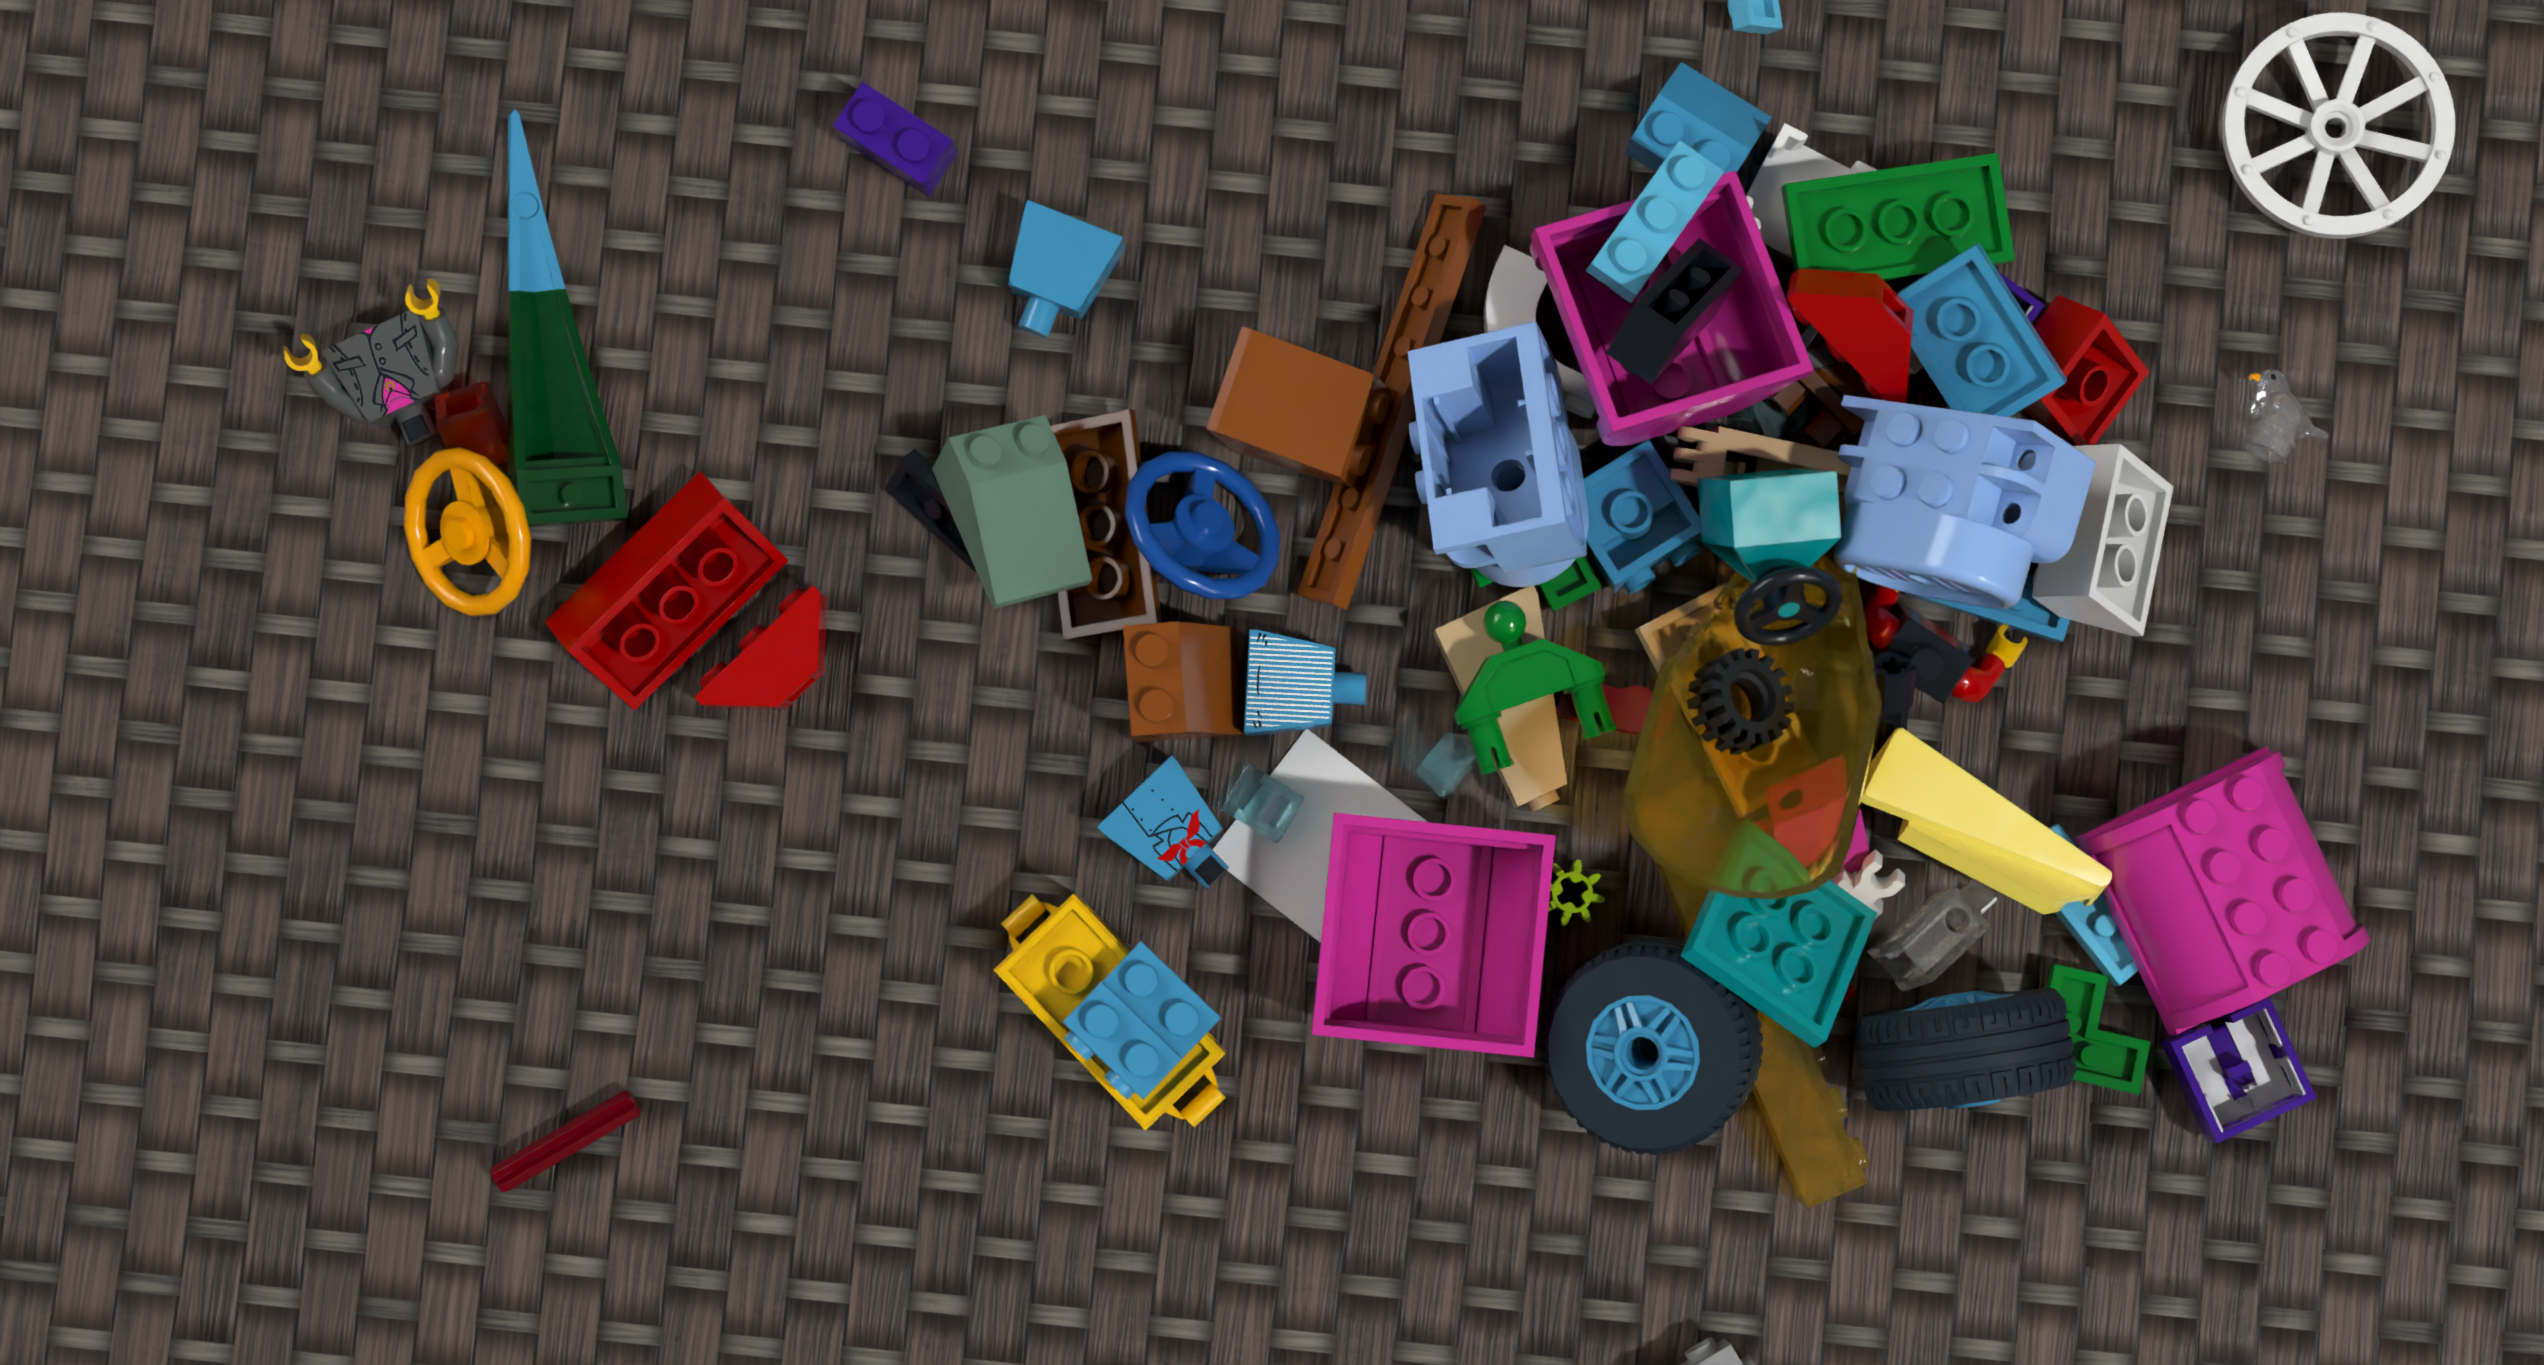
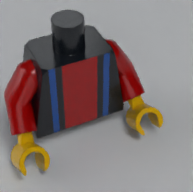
[1860,584,2028,704]

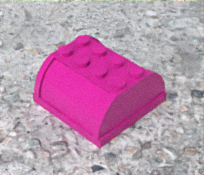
[1530,170,1814,446]
[2074,746,2370,1035]
[1311,813,1556,1058]

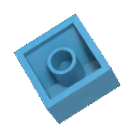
[1625,62,1772,174]

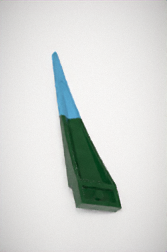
[508,109,628,527]

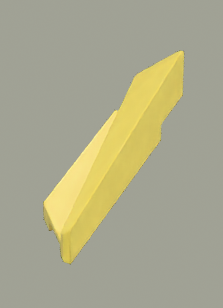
[1859,728,2112,915]

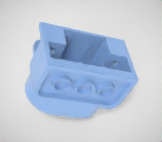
[1407,321,1589,587]
[1834,395,2096,609]

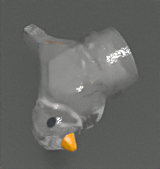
[2244,369,2329,464]

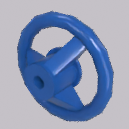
[1125,452,1280,599]

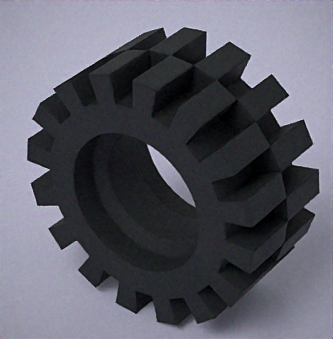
[1687,648,1794,755]

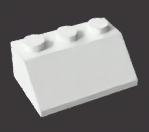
[2032,443,2173,636]

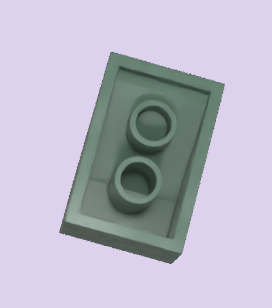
[932,415,1092,609]

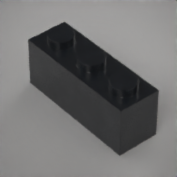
[1606,238,1744,385]

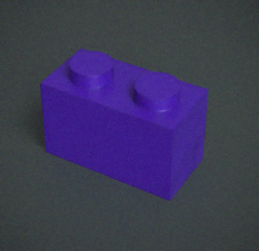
[833,81,958,197]

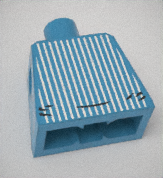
[1244,629,1367,736]

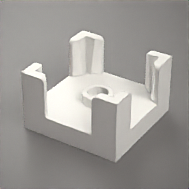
[1746,123,1876,263]

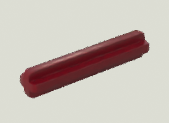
[490,1090,641,1192]

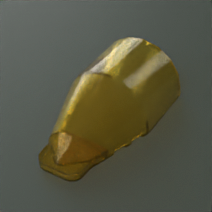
[1624,542,1882,899]

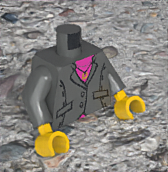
[283,279,459,447]

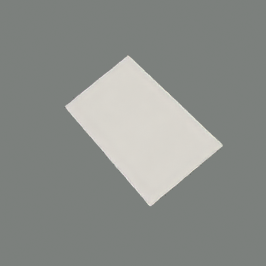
[1213,729,1428,943]

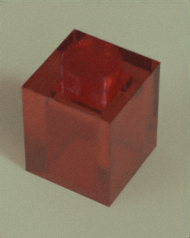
[435,380,508,466]

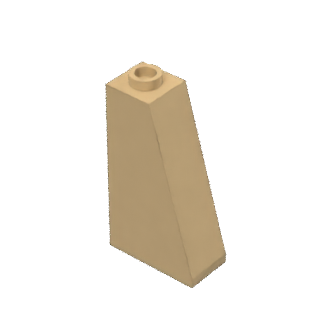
[1433,586,1567,813]

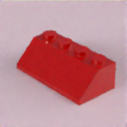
[545,471,789,711]

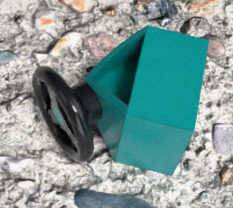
[1697,468,1842,646]

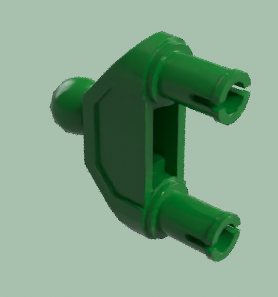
[1453,600,1617,775]

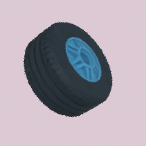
[1544,937,1763,1155]
[1855,988,2077,1112]

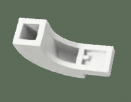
[1483,245,1598,419]

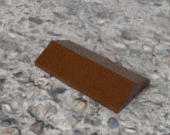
[1051,409,1162,640]

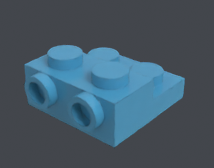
[1583,440,1702,595]
[1063,941,1222,1100]

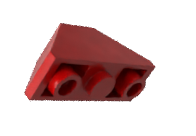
[1787,269,1914,403]
[694,585,827,710]

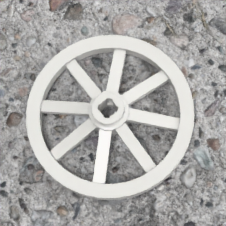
[2222,12,2455,239]

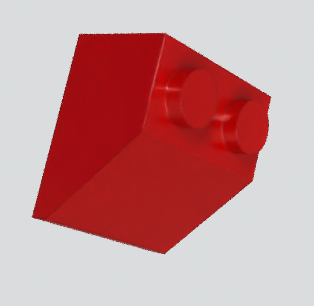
[2021,294,2149,446]

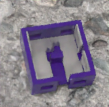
[2160,997,2317,1143]

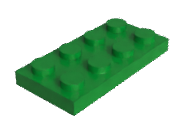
[1781,153,2015,282]

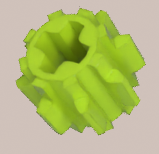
[1548,859,1605,926]

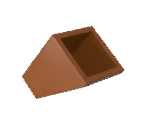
[1206,326,1389,488]
[1123,621,1244,744]

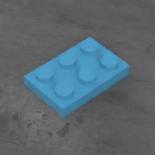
[1897,242,2067,417]

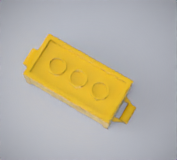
[994,894,1227,1131]

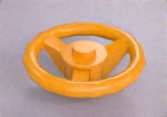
[404,447,531,617]

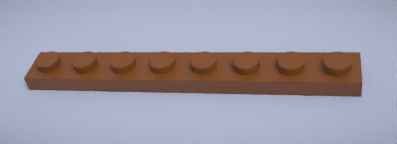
[1297,193,1487,610]

